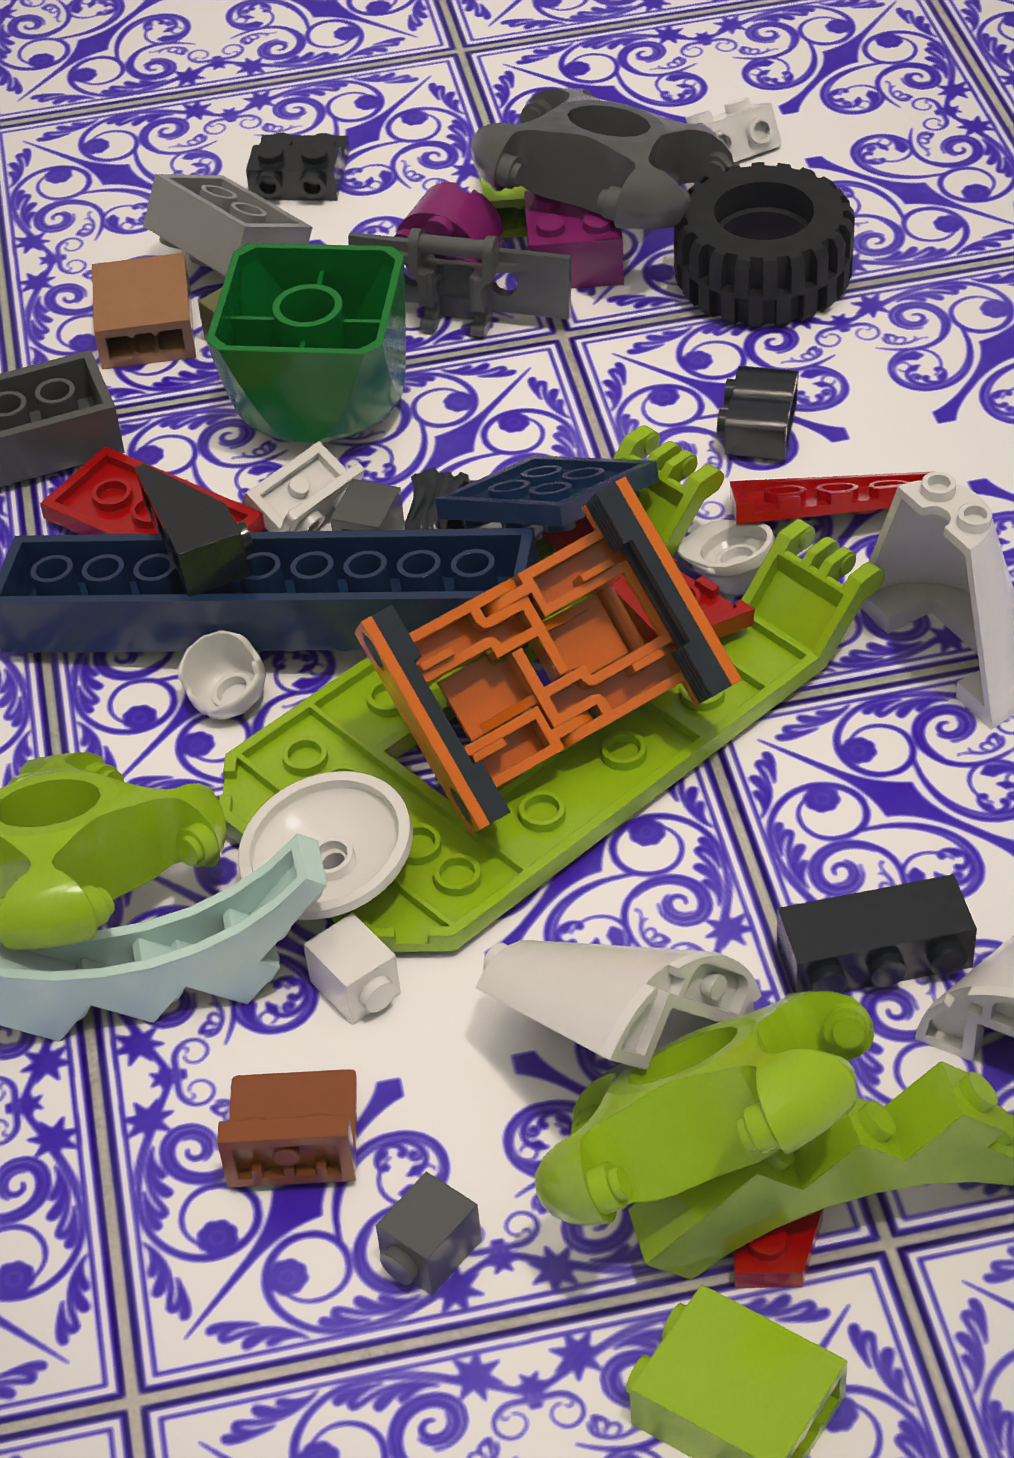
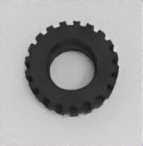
[674,162,855,328]

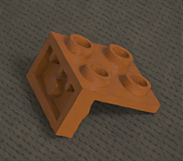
[217,1069,357,1188]

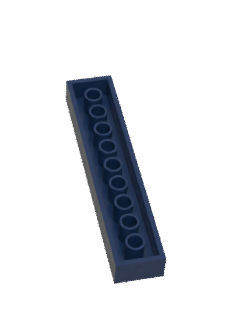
[0,528,539,653]

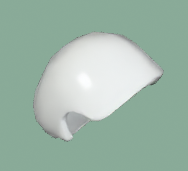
[178,630,266,719]

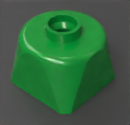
[206,243,406,443]

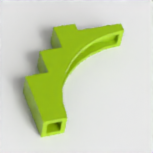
[628,1061,1014,1280]

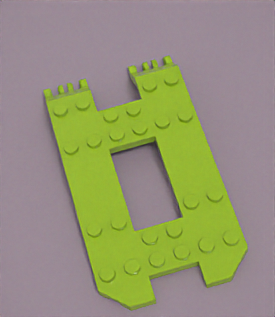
[219,425,885,952]

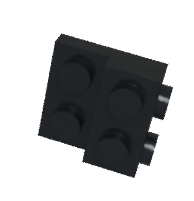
[246,132,350,201]

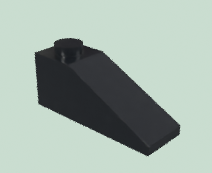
[135,464,254,597]

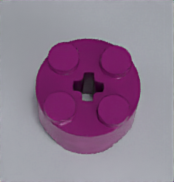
[394,182,503,269]

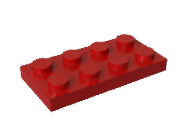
[40,446,265,535]

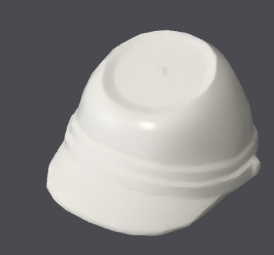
[677,520,775,595]

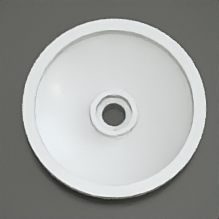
[238,771,413,920]

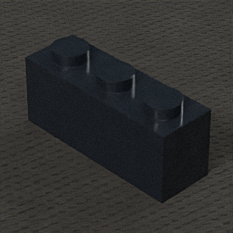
[776,874,977,994]

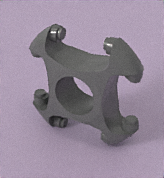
[470,88,734,229]

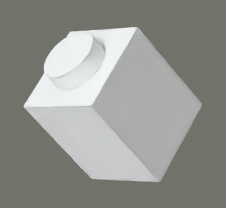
[303,913,401,1025]

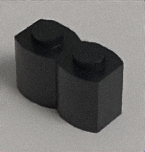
[716,366,799,460]

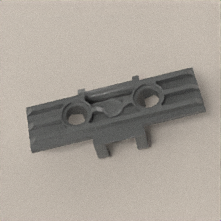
[348,228,571,337]

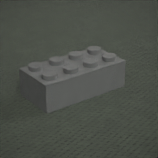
[0,350,125,488]

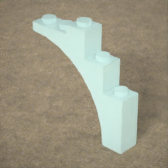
[0,833,327,1042]

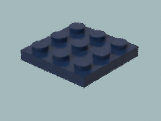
[435,455,659,533]

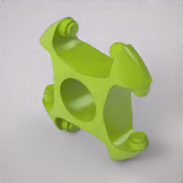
[0,752,226,951]
[535,991,875,1226]

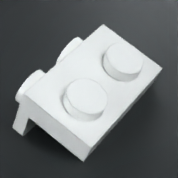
[686,97,782,162]
[242,441,366,532]

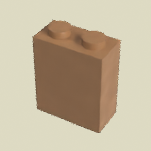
[91,252,196,370]

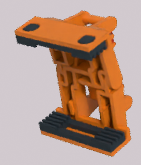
[354,476,742,835]

